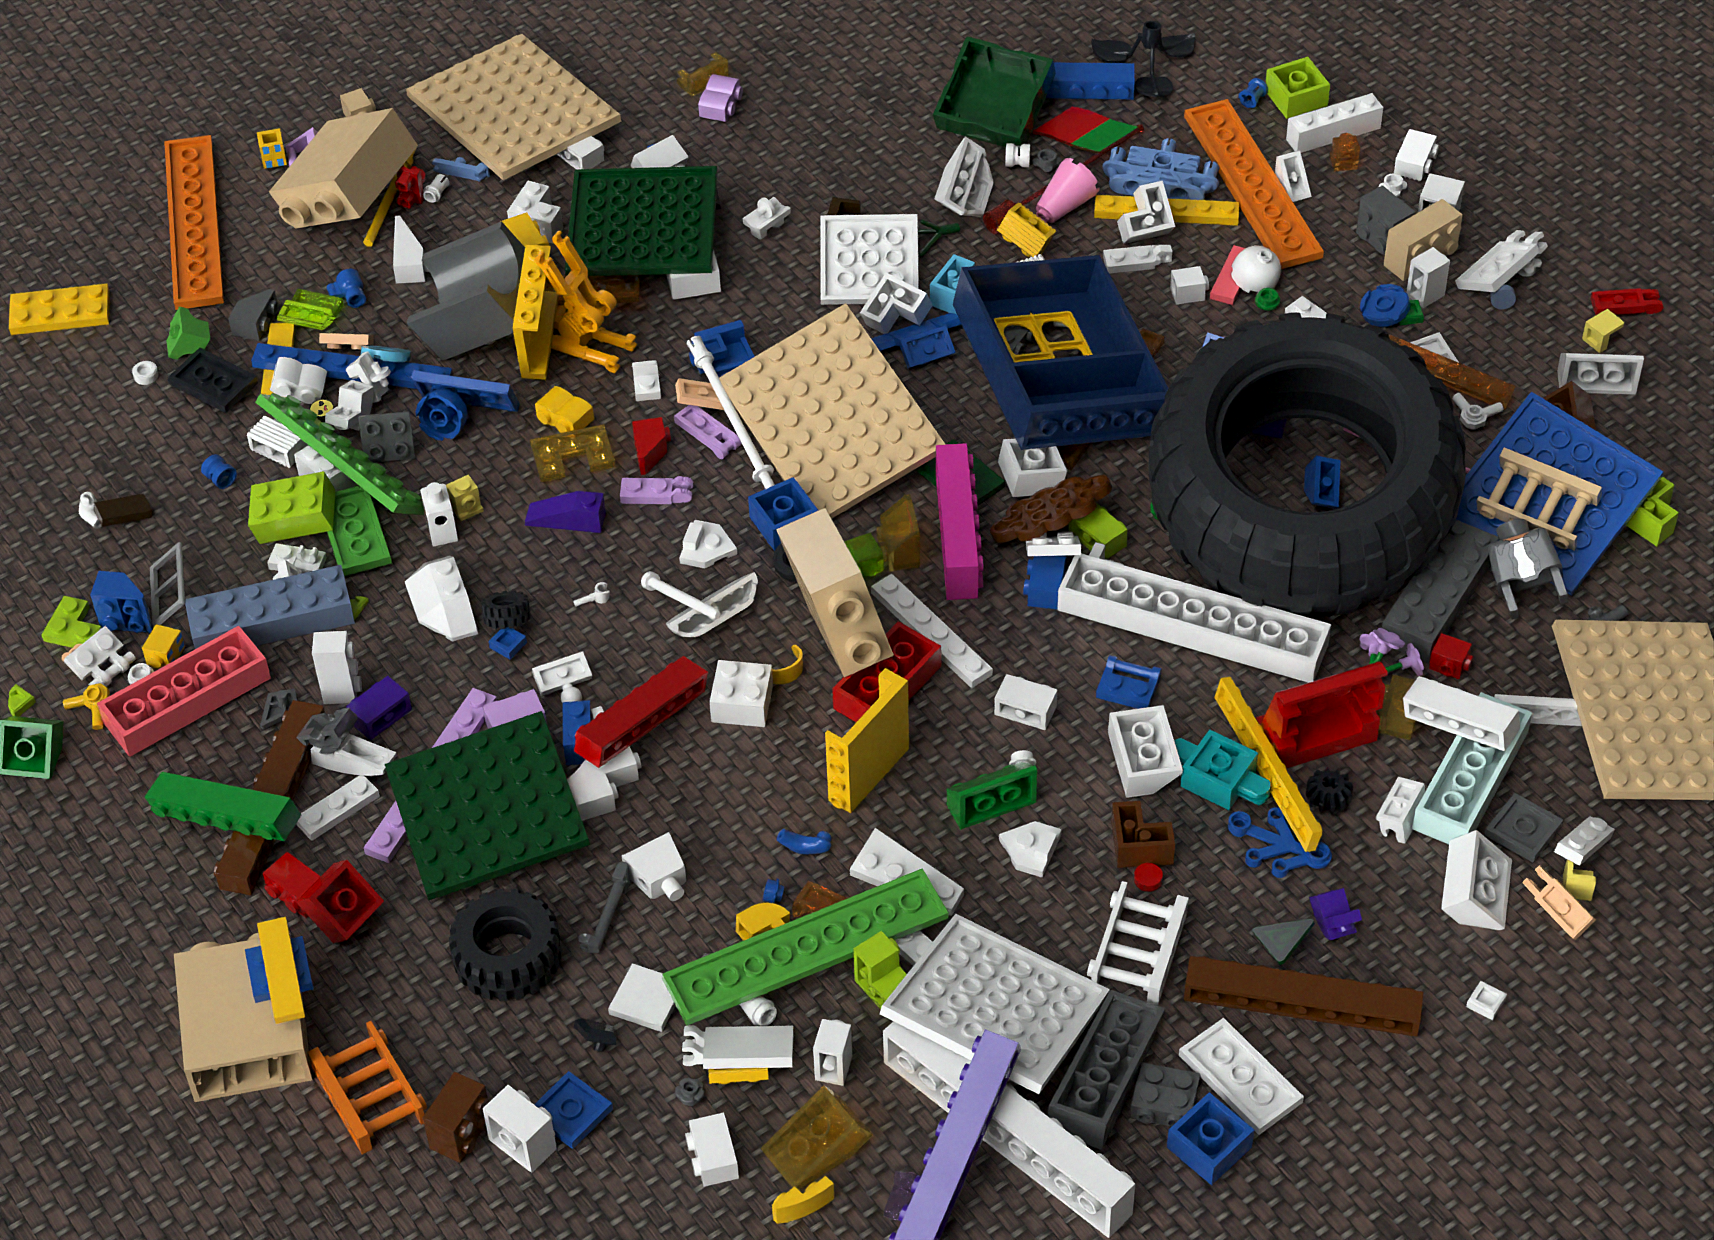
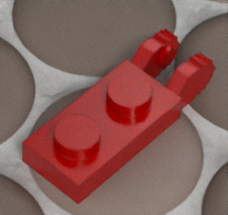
[1590,288,1664,315]

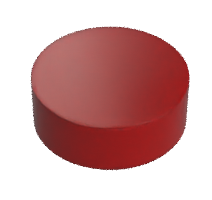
[1134,863,1163,892]

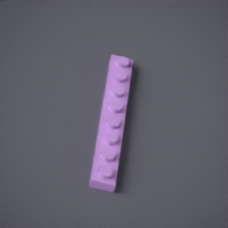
[364,688,497,863]

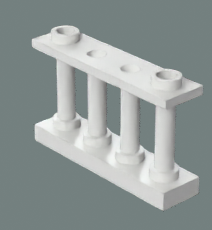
[1087,881,1189,1006]

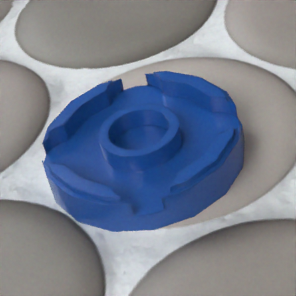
[1360,284,1410,327]

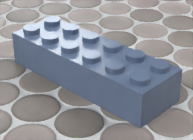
[185,565,355,649]

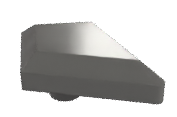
[260,688,297,729]

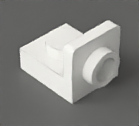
[632,360,661,401]

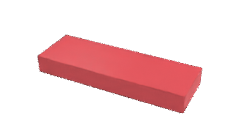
[1210,245,1245,305]

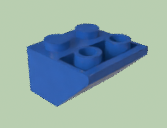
[90,571,153,633]

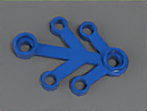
[1228,807,1332,878]

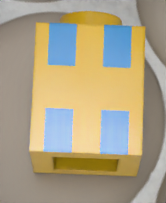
[257,128,287,169]
[142,624,185,669]

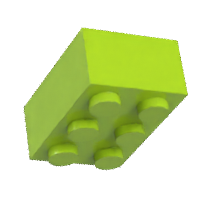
[248,471,335,544]

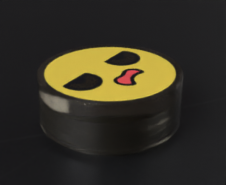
[309,399,335,422]

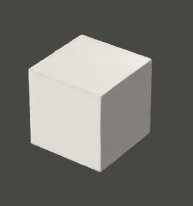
[1418,173,1465,212]

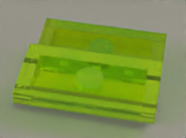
[277,289,344,330]

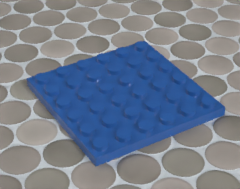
[1456,392,1664,596]

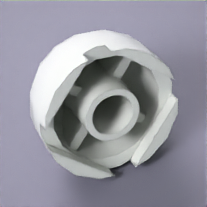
[1231,245,1281,294]

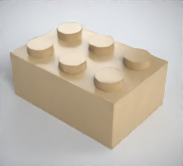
[1384,199,1463,281]

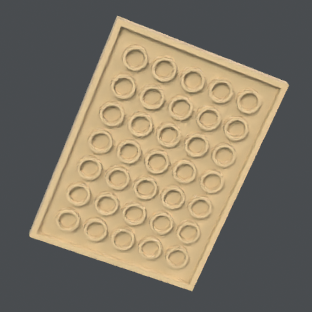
[406,34,621,180]
[719,303,946,519]
[1552,620,1714,800]

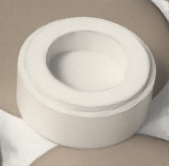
[132,361,159,385]

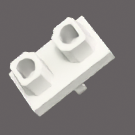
[743,197,791,239]
[346,351,391,403]

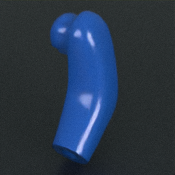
[776,829,832,854]

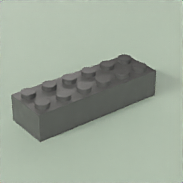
[1382,520,1499,664]

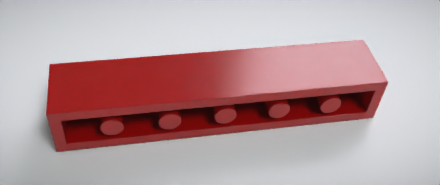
[574,656,708,768]

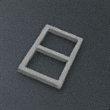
[150,542,185,627]

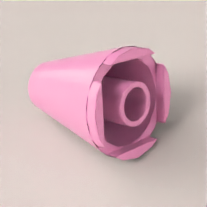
[1036,158,1100,223]

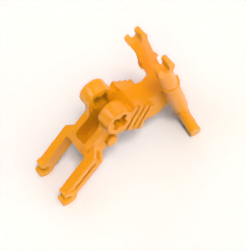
[535,230,637,373]

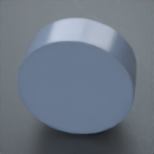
[1490,285,1516,309]

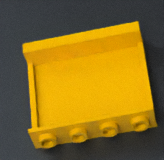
[512,245,559,380]
[825,668,909,813]

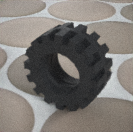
[481,591,531,629]

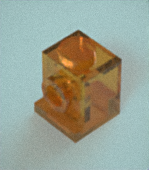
[1329,133,1360,172]

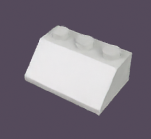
[1557,353,1644,395]
[1108,705,1183,798]
[1441,830,1512,930]

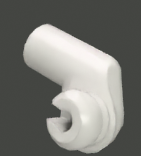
[79,492,102,529]

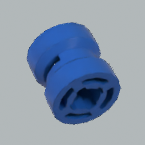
[201,454,237,489]

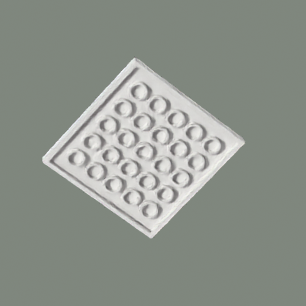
[880,914,1110,1094]

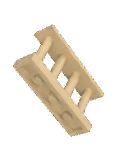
[1477,447,1602,551]

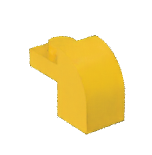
[736,903,790,941]

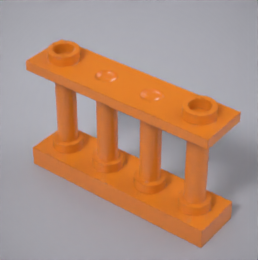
[307,1021,427,1154]

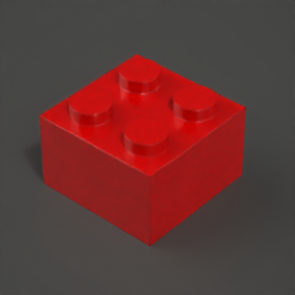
[296,859,384,943]

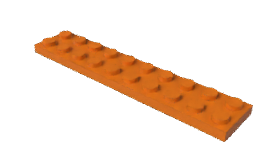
[1184,99,1324,269]
[164,135,224,310]

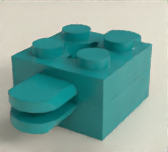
[1174,729,1270,810]

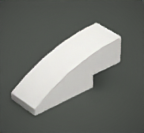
[311,734,397,776]

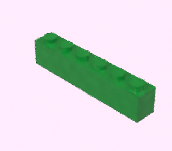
[144,772,302,841]

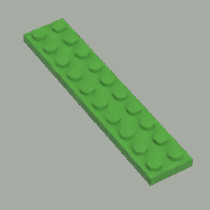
[662,868,949,1026]

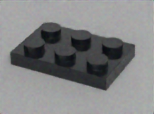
[167,348,258,413]

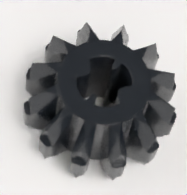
[1305,767,1353,815]

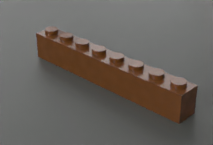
[214,700,325,895]
[1184,956,1424,1037]

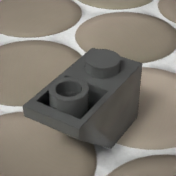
[228,289,279,341]

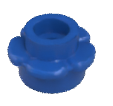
[762,878,784,904]

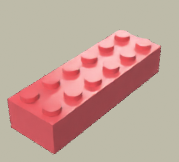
[97,626,271,757]

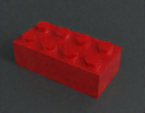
[832,621,942,722]

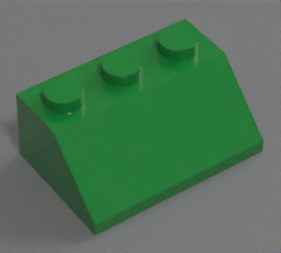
[947,762,1037,830]

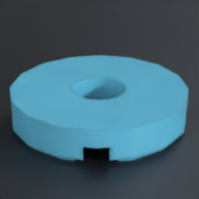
[361,346,411,362]

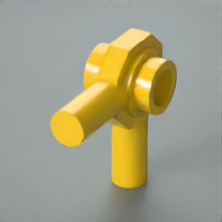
[63,683,110,730]

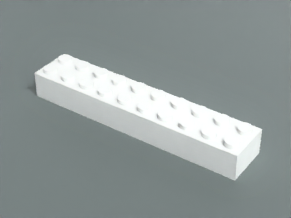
[1058,553,1331,683]
[883,1022,1135,1238]

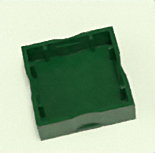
[933,36,1056,147]

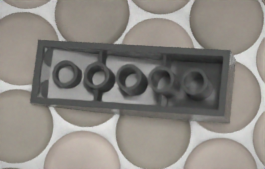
[1048,990,1165,1150]

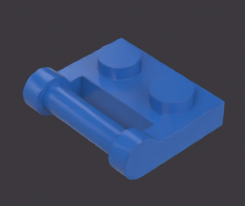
[1096,655,1162,709]

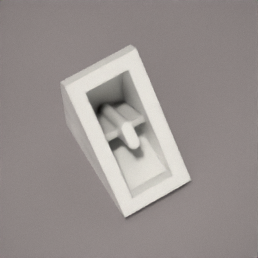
[1275,150,1312,202]

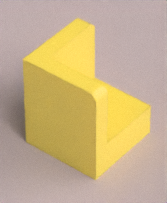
[1582,309,1624,353]
[1563,859,1596,901]

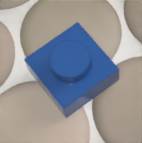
[488,627,527,660]

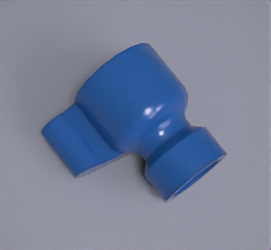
[326,269,366,308]

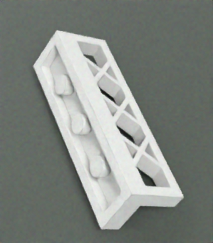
[1494,694,1582,726]

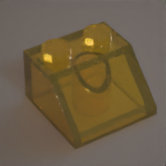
[876,494,920,572]

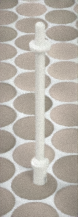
[687,336,775,489]

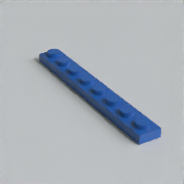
[251,343,452,389]

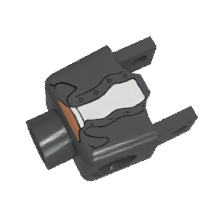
[1488,519,1568,620]

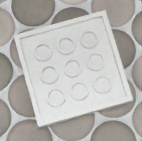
[821,214,918,305]

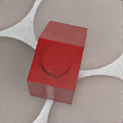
[632,417,671,475]

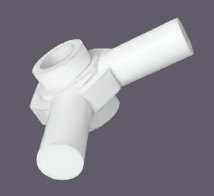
[1452,393,1503,430]

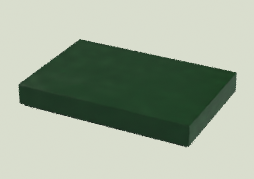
[916,439,1005,506]

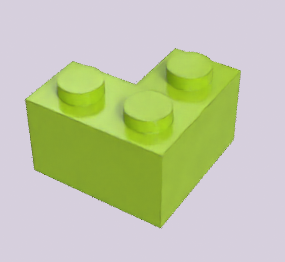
[1626,477,1679,546]
[853,931,907,1009]

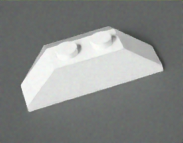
[934,136,994,217]
[405,556,478,641]

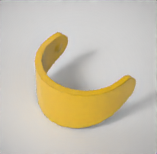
[772,645,803,684]

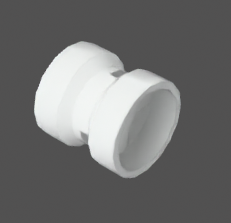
[1005,143,1030,168]

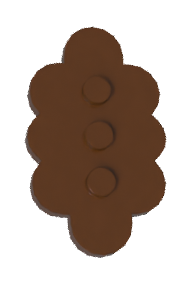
[990,475,1112,543]

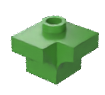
[166,307,210,360]

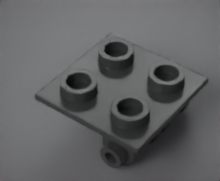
[358,411,415,463]

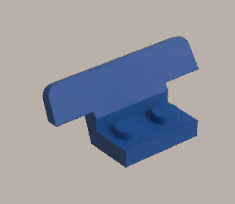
[871,313,961,369]

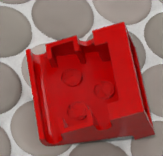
[1255,661,1388,769]

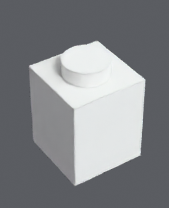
[1170,266,1209,305]

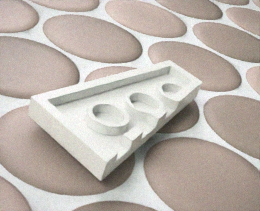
[850,828,964,916]

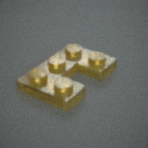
[530,424,615,483]

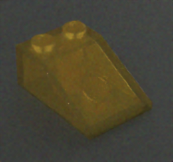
[760,1085,873,1190]

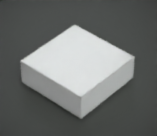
[1466,981,1507,1020]

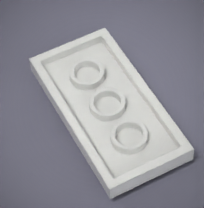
[1179,1018,1304,1135]

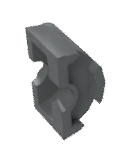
[296,708,358,754]

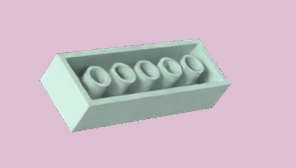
[1412,692,1532,844]

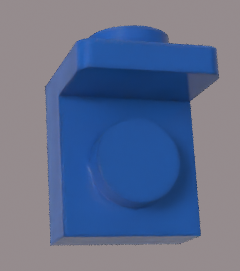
[689,333,728,374]

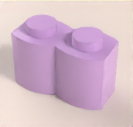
[698,74,743,122]

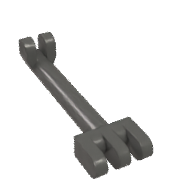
[578,862,630,953]

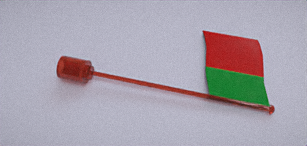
[983,106,1144,234]

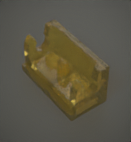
[677,52,729,97]

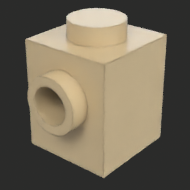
[340,88,376,117]

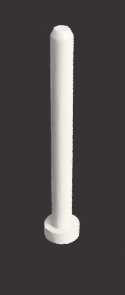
[641,571,721,619]

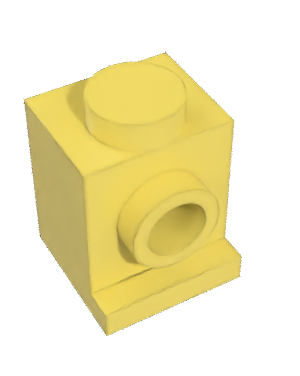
[446,475,484,521]

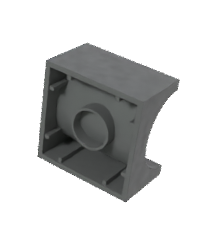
[407,221,525,361]

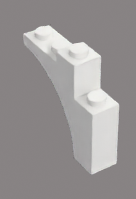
[567,706,641,821]

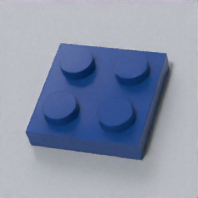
[245,936,313,1003]
[534,1071,613,1149]

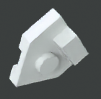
[679,520,737,568]
[999,821,1061,877]

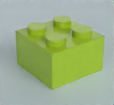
[1266,57,1330,119]

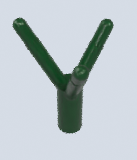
[918,219,960,257]

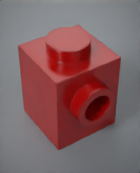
[1429,633,1474,679]

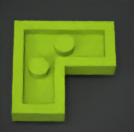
[41,596,102,648]

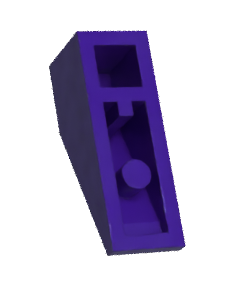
[525,491,606,533]

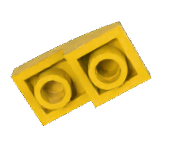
[772,1176,834,1224]

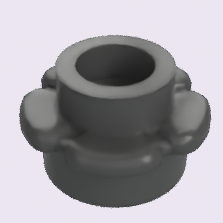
[675,1078,704,1106]

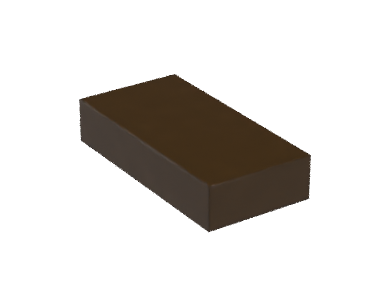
[93,493,152,527]

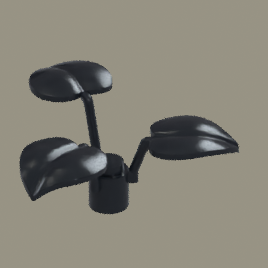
[1091,21,1196,97]

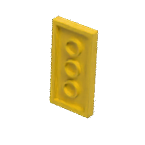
[9,284,109,335]

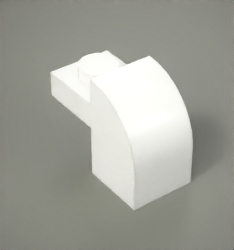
[325,380,374,431]

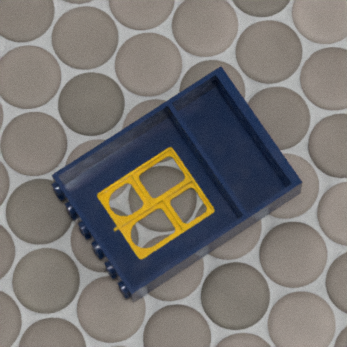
[952,255,1169,450]

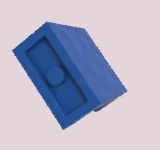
[694,320,755,377]

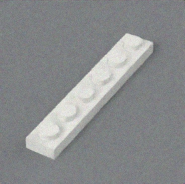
[871,574,993,688]

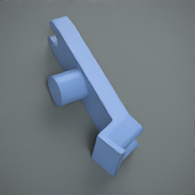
[432,157,490,182]

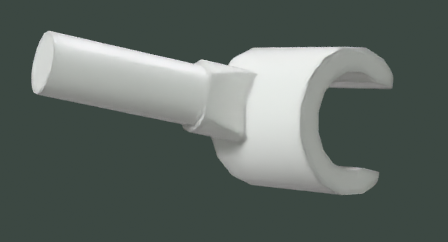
[573,582,610,607]

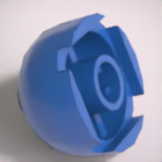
[415,389,468,441]

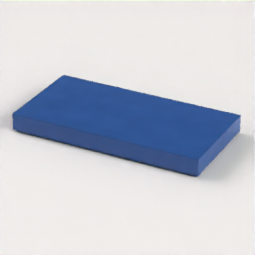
[411,370,520,412]

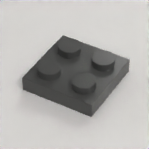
[1484,793,1563,863]

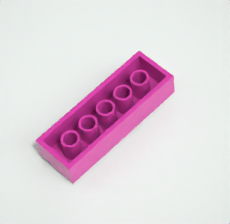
[936,443,983,600]

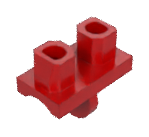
[395,165,426,208]

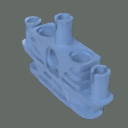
[1102,138,1219,200]

